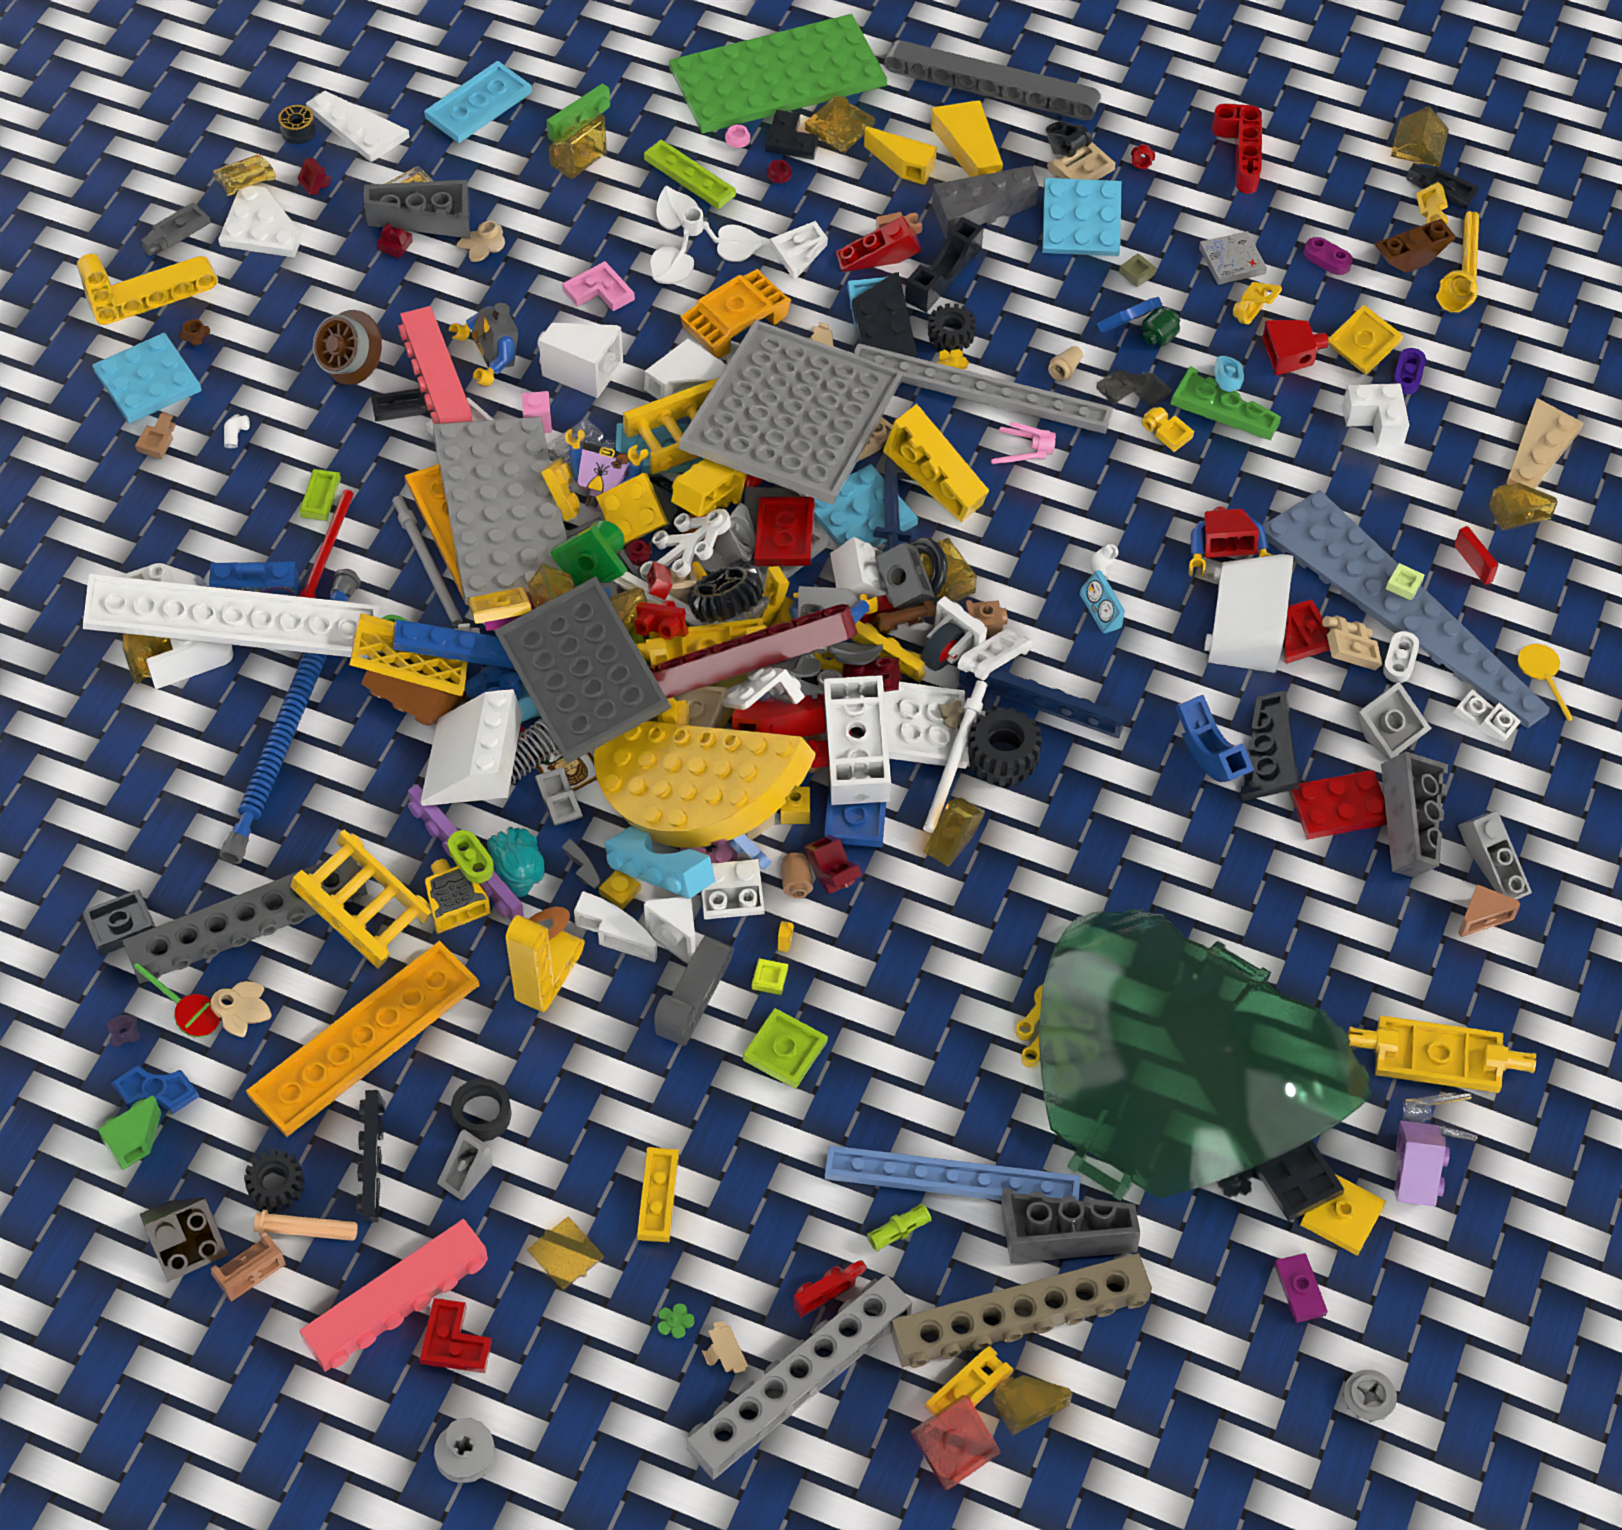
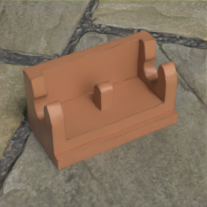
[210,1231,286,1302]

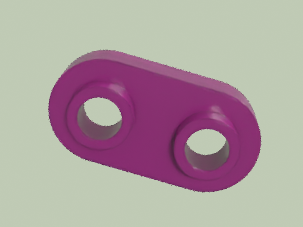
[1304,237,1353,275]

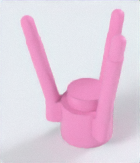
[991,422,1056,464]

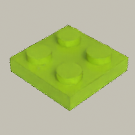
[743,1008,828,1089]

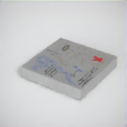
[1199,231,1267,285]

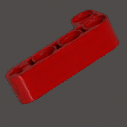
[1211,103,1262,194]

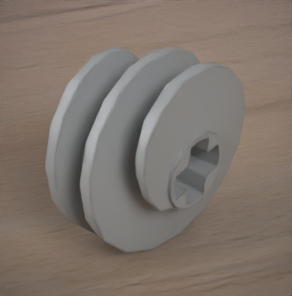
[434,1418,495,1484]

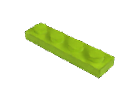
[644,139,736,210]

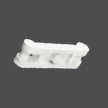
[958,629,1032,681]

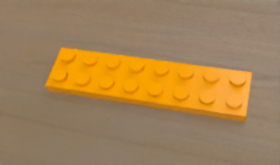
[246,941,480,1138]

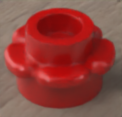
[1131,144,1155,169]

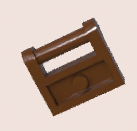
[870,600,936,634]

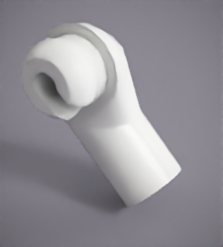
[224,414,250,448]
[1091,544,1118,580]

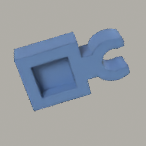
[727,834,772,870]

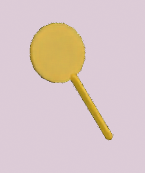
[1517,644,1572,721]

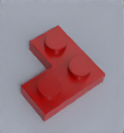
[420,1298,492,1373]

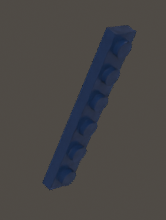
[959,669,1126,739]

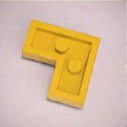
[541,458,580,522]

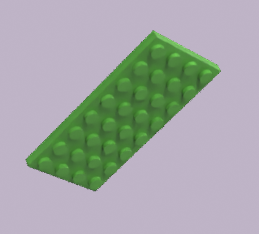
[669,14,887,134]

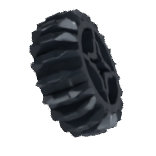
[687,564,764,623]

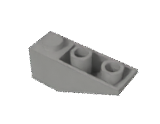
[1458,811,1532,899]

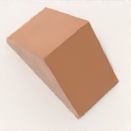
[1458,884,1520,937]

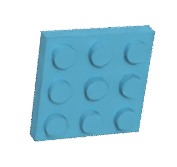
[1042,178,1122,256]
[92,332,202,424]
[809,464,918,547]

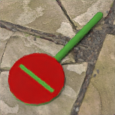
[134,963,220,1038]

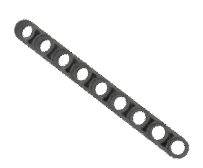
[884,40,1101,120]

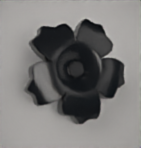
[1214,1161,1253,1198]

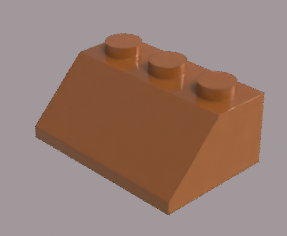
[361,652,467,726]

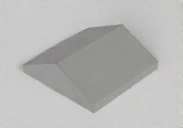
[1357,682,1431,760]

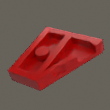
[1284,599,1330,664]

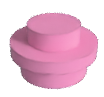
[725,125,750,148]

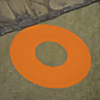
[529,907,570,940]

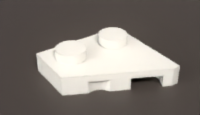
[770,221,828,279]

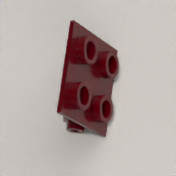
[842,657,902,692]

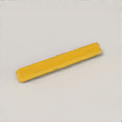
[1462,211,1479,280]

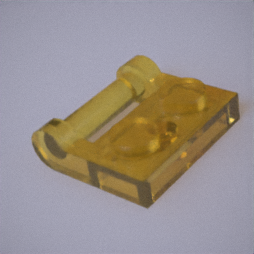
[213,154,276,196]

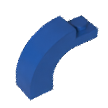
[1175,694,1254,782]

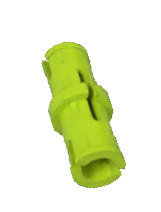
[867,1203,932,1252]

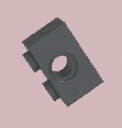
[876,542,935,609]

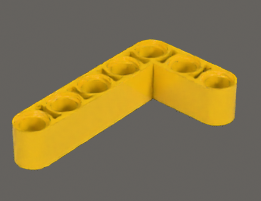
[77,253,218,325]
[506,915,585,1013]

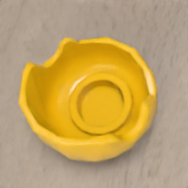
[1436,270,1478,313]

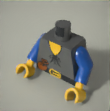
[449,303,518,386]

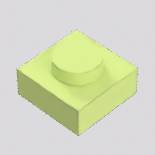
[1386,563,1425,600]

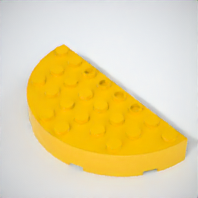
[594,721,816,848]

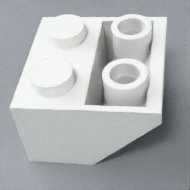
[830,537,888,601]
[700,859,765,920]

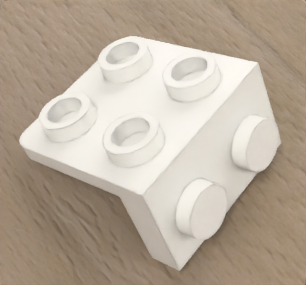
[722,667,805,710]

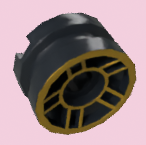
[278,105,316,144]

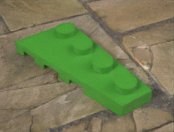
[1171,366,1281,441]

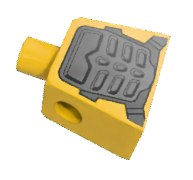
[425,859,491,934]

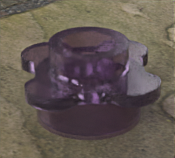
[106,1015,141,1047]

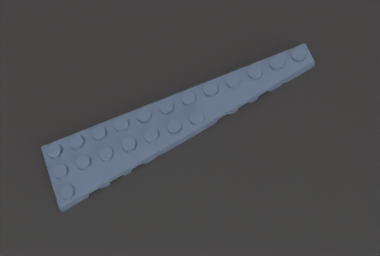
[1263,490,1550,728]

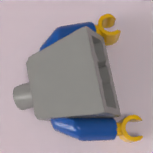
[789,586,878,654]

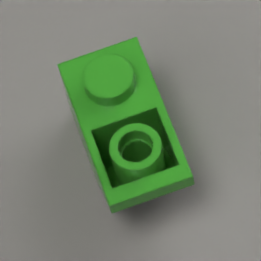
[97,1095,161,1170]

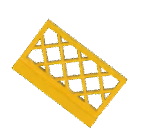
[349,613,468,696]

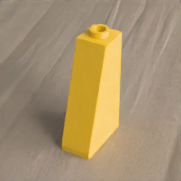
[931,100,1003,177]

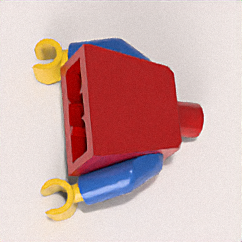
[1188,506,1272,577]

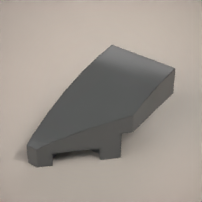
[562,838,601,889]

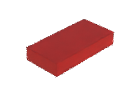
[1454,526,1499,585]

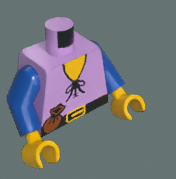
[565,429,648,512]

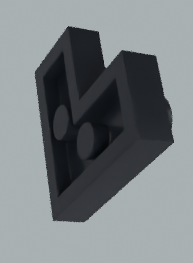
[765,110,819,160]

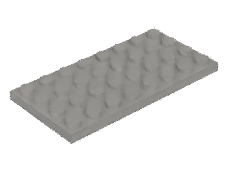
[433,417,575,604]

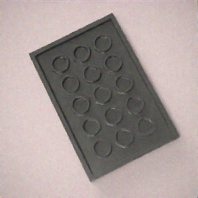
[494,577,672,764]

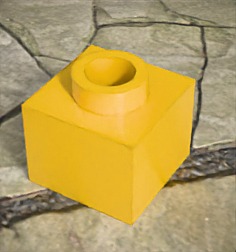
[780,787,810,824]

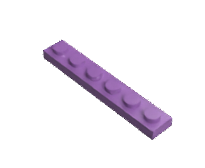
[408,784,524,921]

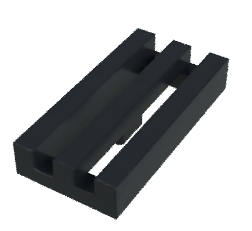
[371,388,429,422]

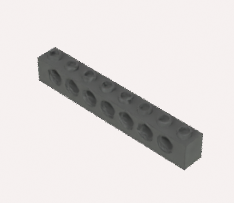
[122,856,368,984]

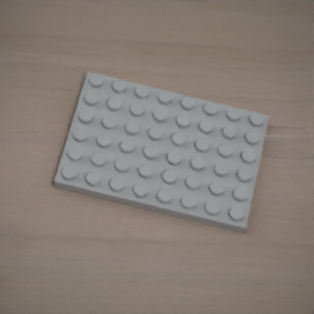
[678,320,904,505]

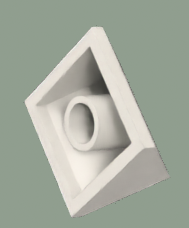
[644,897,696,964]

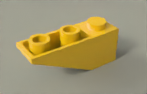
[864,126,937,185]

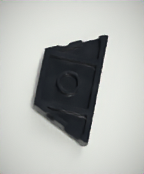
[852,272,918,358]

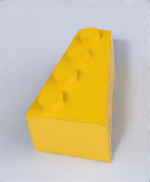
[883,404,989,523]

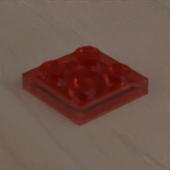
[910,1394,1001,1491]

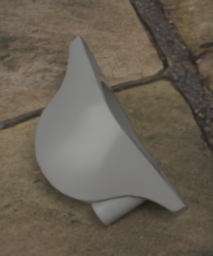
[714,502,756,565]

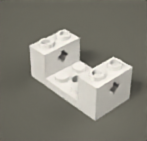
[824,676,891,805]

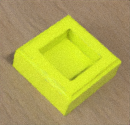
[752,958,788,995]

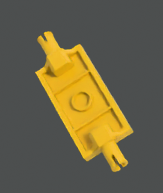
[636,618,768,667]
[1347,1015,1536,1093]

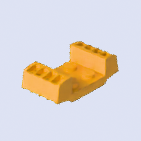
[680,269,791,359]

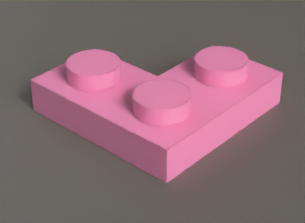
[562,261,635,311]

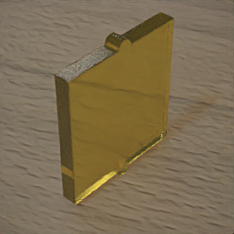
[527,1216,604,1290]

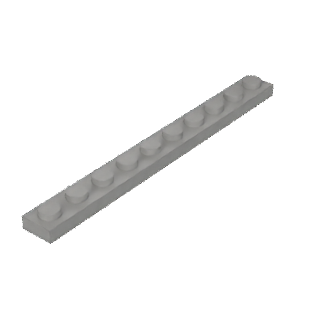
[853,343,1113,434]

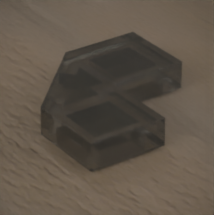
[1096,370,1172,408]

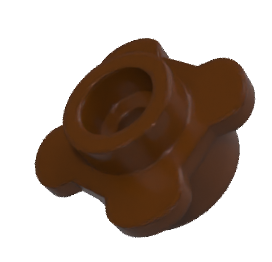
[179,319,210,346]

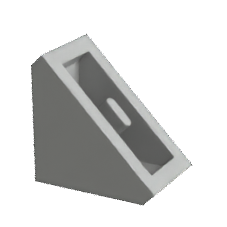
[437,1130,493,1200]

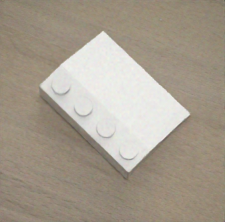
[421,689,523,806]

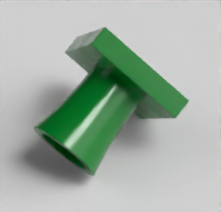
[549,520,627,587]

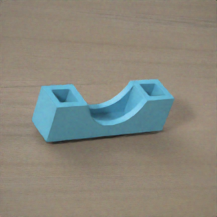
[604,826,716,899]

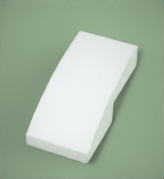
[1453,690,1521,742]

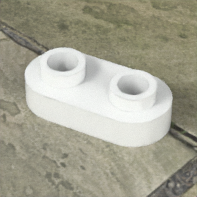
[1383,631,1419,683]

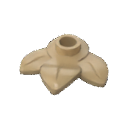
[457,220,505,262]
[210,981,271,1037]

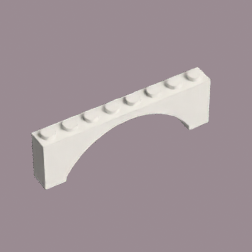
[644,339,809,497]

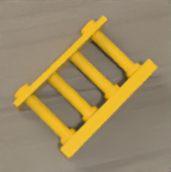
[623,377,719,475]
[290,830,432,969]

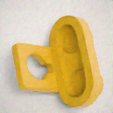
[1233,282,1282,325]

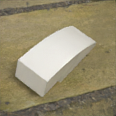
[574,891,657,962]

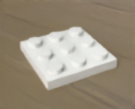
[884,682,969,769]

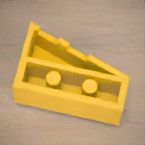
[671,458,747,517]

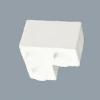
[1342,384,1409,446]

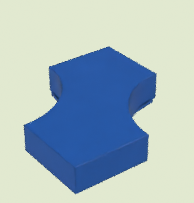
[1097,297,1162,332]
[111,1065,199,1114]

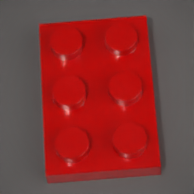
[754,497,815,566]
[1289,770,1387,840]

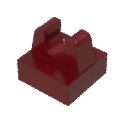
[297,158,332,195]
[377,223,413,258]

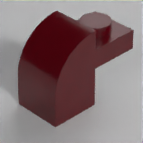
[804,835,863,894]

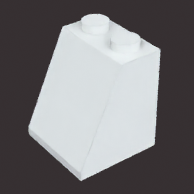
[538,323,623,398]

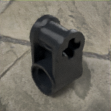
[1045,121,1092,157]

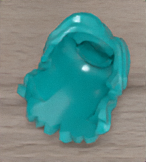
[486,827,545,898]

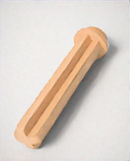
[254,1210,358,1241]

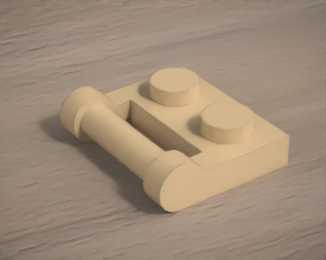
[1047,143,1116,180]

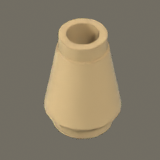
[1048,346,1083,381]

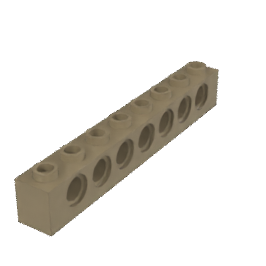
[890,1253,1152,1368]

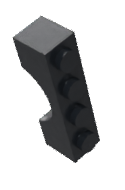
[905,217,984,313]

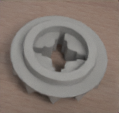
[1343,1370,1397,1423]

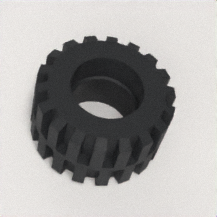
[968,707,1042,787]

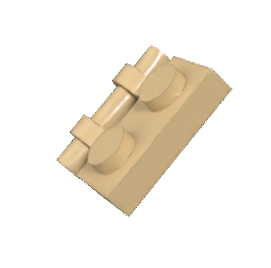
[1322,616,1383,670]

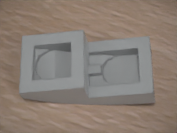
[535,767,583,826]

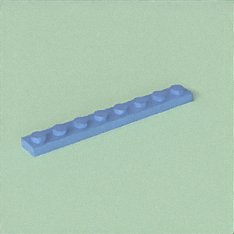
[825,1145,1080,1201]

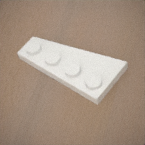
[306,91,409,162]

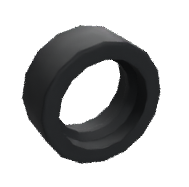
[451,1078,512,1142]

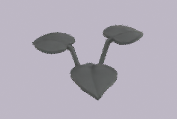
[772,604,883,677]

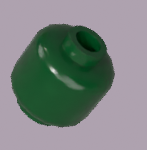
[1141,307,1181,346]

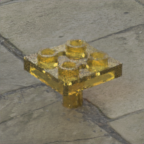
[805,96,875,153]

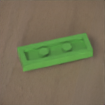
[546,83,610,143]

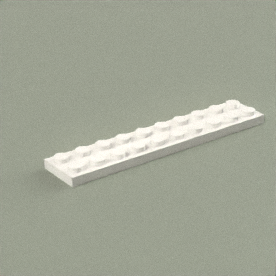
[83,574,379,659]

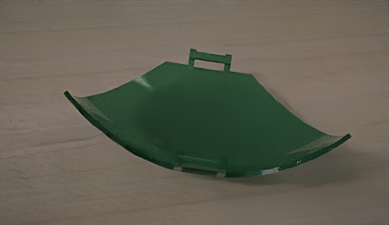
[1039,909,1372,1202]

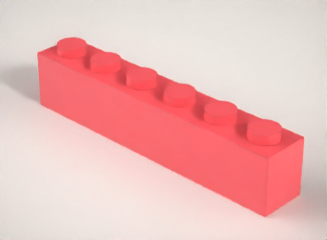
[398,306,473,424]
[299,1219,488,1372]

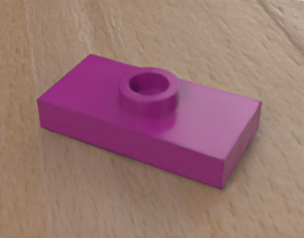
[1274,1253,1328,1323]

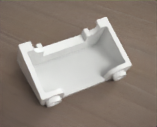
[1204,554,1293,673]

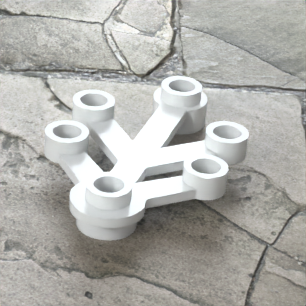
[640,509,731,582]

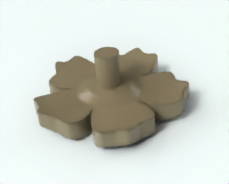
[939,699,965,730]

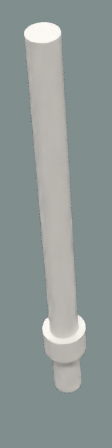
[923,680,987,833]

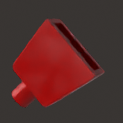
[1262,320,1329,376]

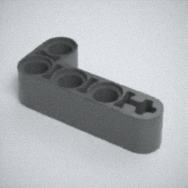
[654,936,734,1046]

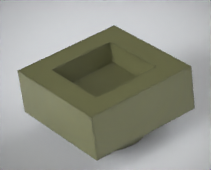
[1119,254,1156,287]

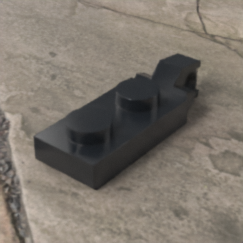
[1406,163,1479,209]

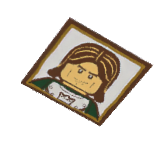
[534,750,597,792]

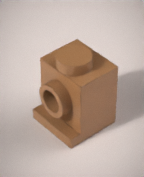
[965,600,1008,638]

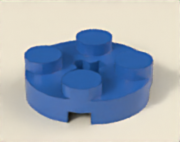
[465,665,523,701]

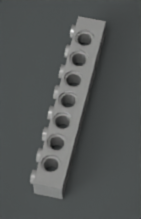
[687,1275,913,1480]

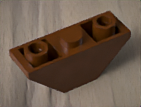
[1375,218,1455,273]

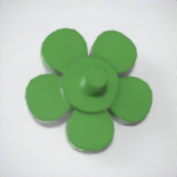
[658,1304,695,1338]

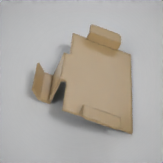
[809,322,833,347]
[702,1321,748,1373]

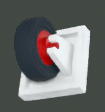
[921,596,987,671]

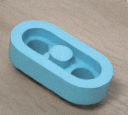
[1214,356,1244,392]

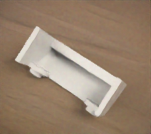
[118,563,233,689]

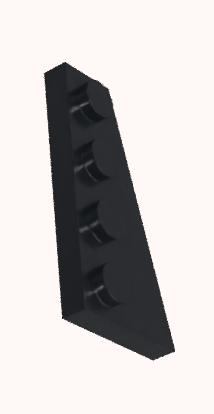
[1240,690,1300,801]
[356,1090,386,1222]

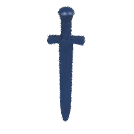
[873,456,912,551]

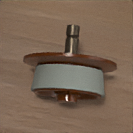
[313,310,382,385]

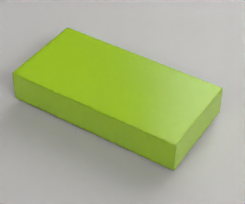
[299,469,341,521]

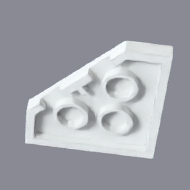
[219,184,302,258]

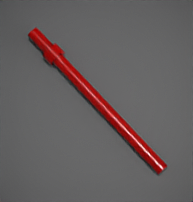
[298,489,354,598]

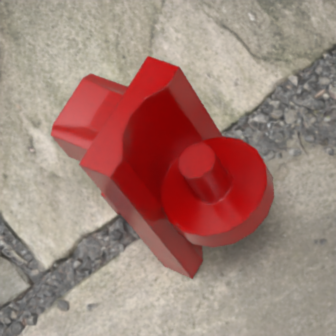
[634,600,689,640]

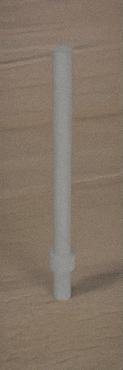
[392,496,463,627]

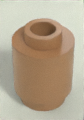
[780,853,813,899]

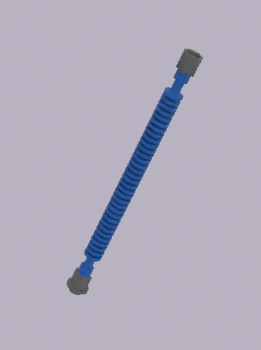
[219,569,361,864]

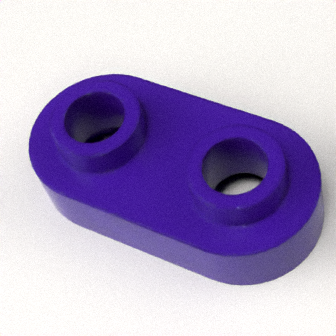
[1393,348,1426,394]

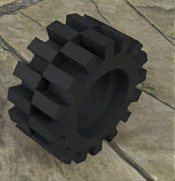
[928,303,976,353]
[244,1149,305,1212]

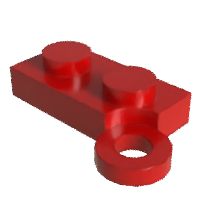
[794,1260,867,1318]

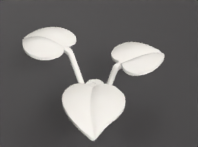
[650,186,763,284]

